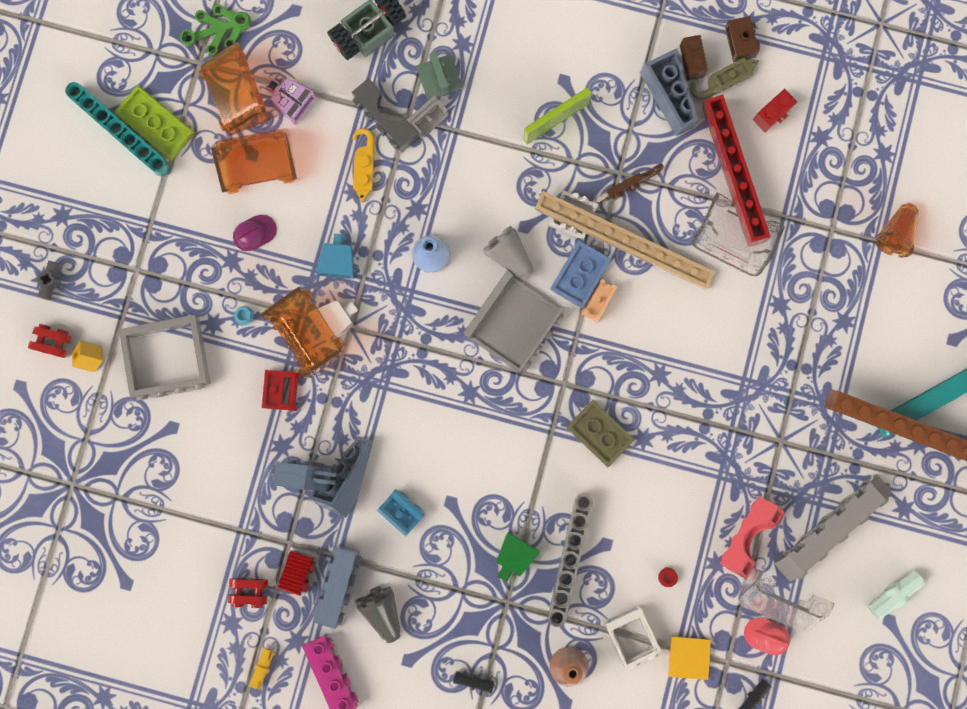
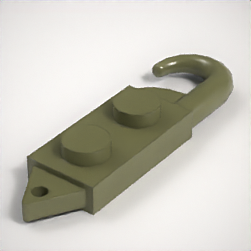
[690,58,759,100]

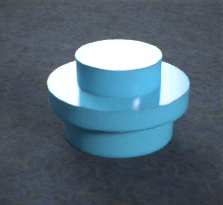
[234,306,254,325]

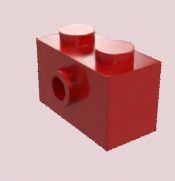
[752,88,798,133]

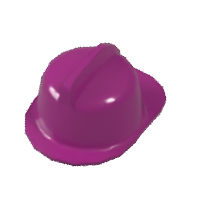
[233,215,277,251]

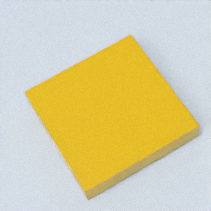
[668,636,711,680]

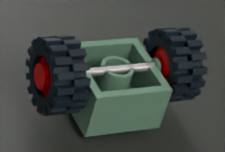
[327,0,406,61]

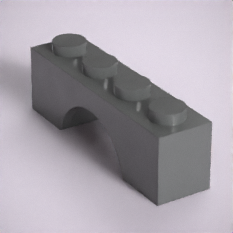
[352,78,419,152]

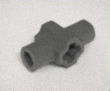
[37,260,61,301]

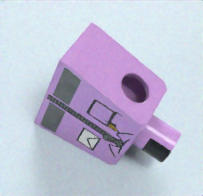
[267,79,316,125]

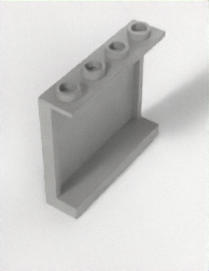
[463,271,564,374]

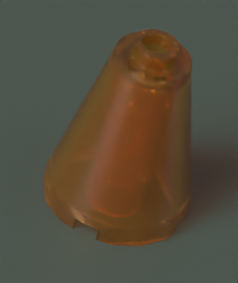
[875,203,919,258]

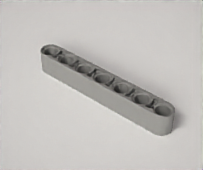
[548,493,593,627]

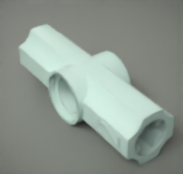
[868,570,925,620]

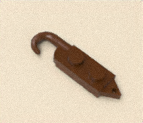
[595,164,664,203]

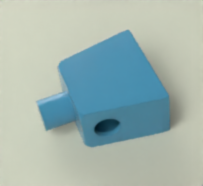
[316,234,355,279]

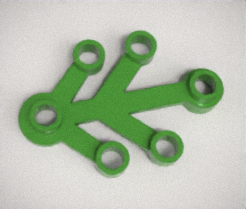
[180,4,251,57]

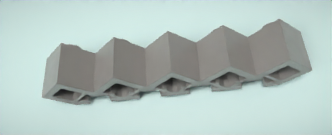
[775,474,892,582]

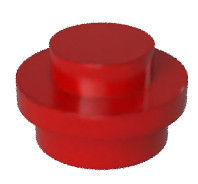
[658,567,678,587]

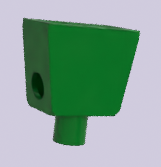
[496,532,540,582]

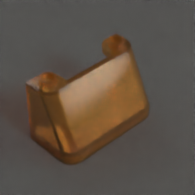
[198,42,271,136]
[211,128,298,194]
[261,287,345,378]

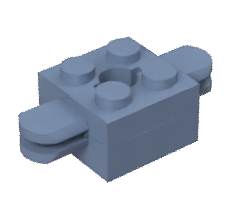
[269,459,337,492]

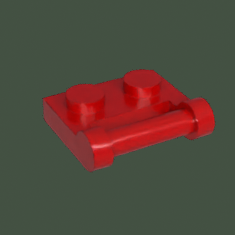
[261,370,300,411]

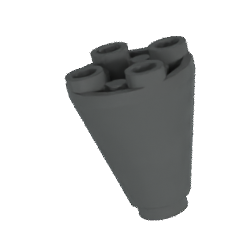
[355,586,401,643]

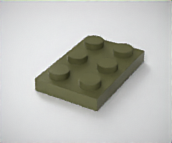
[566,400,634,468]

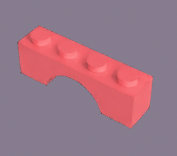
[720,497,785,579]

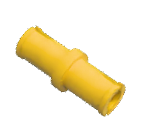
[249,647,275,690]

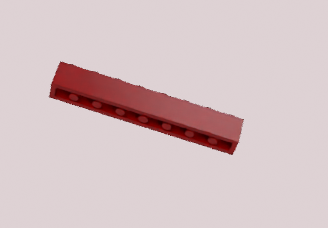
[702,95,771,247]

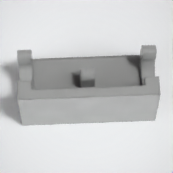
[407,95,449,140]

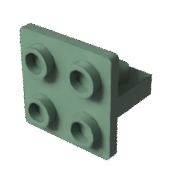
[416,52,462,101]

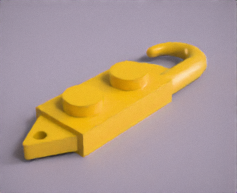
[352,128,375,203]

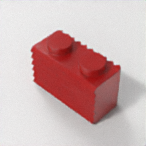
[278,550,316,596]

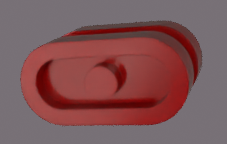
[28,324,72,358]
[228,578,268,608]

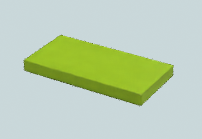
[113,85,196,161]
[523,88,592,145]

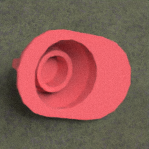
[744,618,790,655]

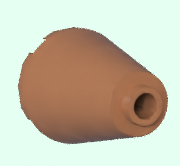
[550,647,589,687]

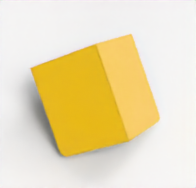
[72,340,103,372]

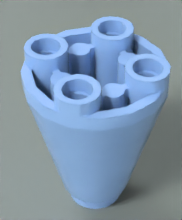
[412,235,450,273]

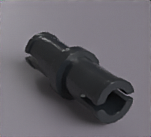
[453,671,494,694]
[738,678,772,709]

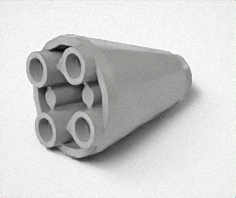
[483,225,534,280]

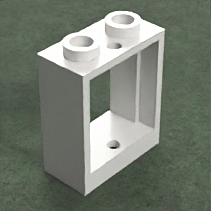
[603,606,661,669]

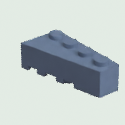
[640,48,698,136]
[313,545,362,629]

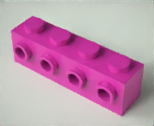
[302,634,359,709]

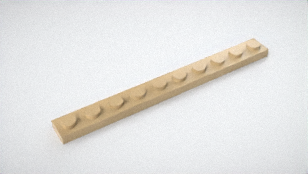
[534,191,715,290]

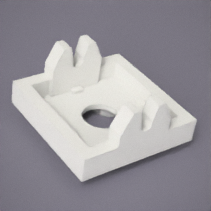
[549,190,598,240]

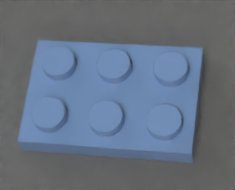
[550,241,611,309]

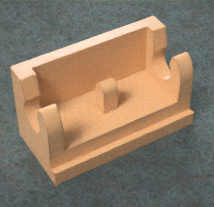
[581,280,617,322]

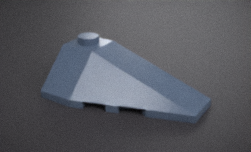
[308,436,373,518]

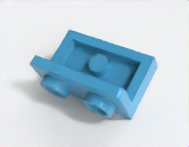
[377,489,424,537]

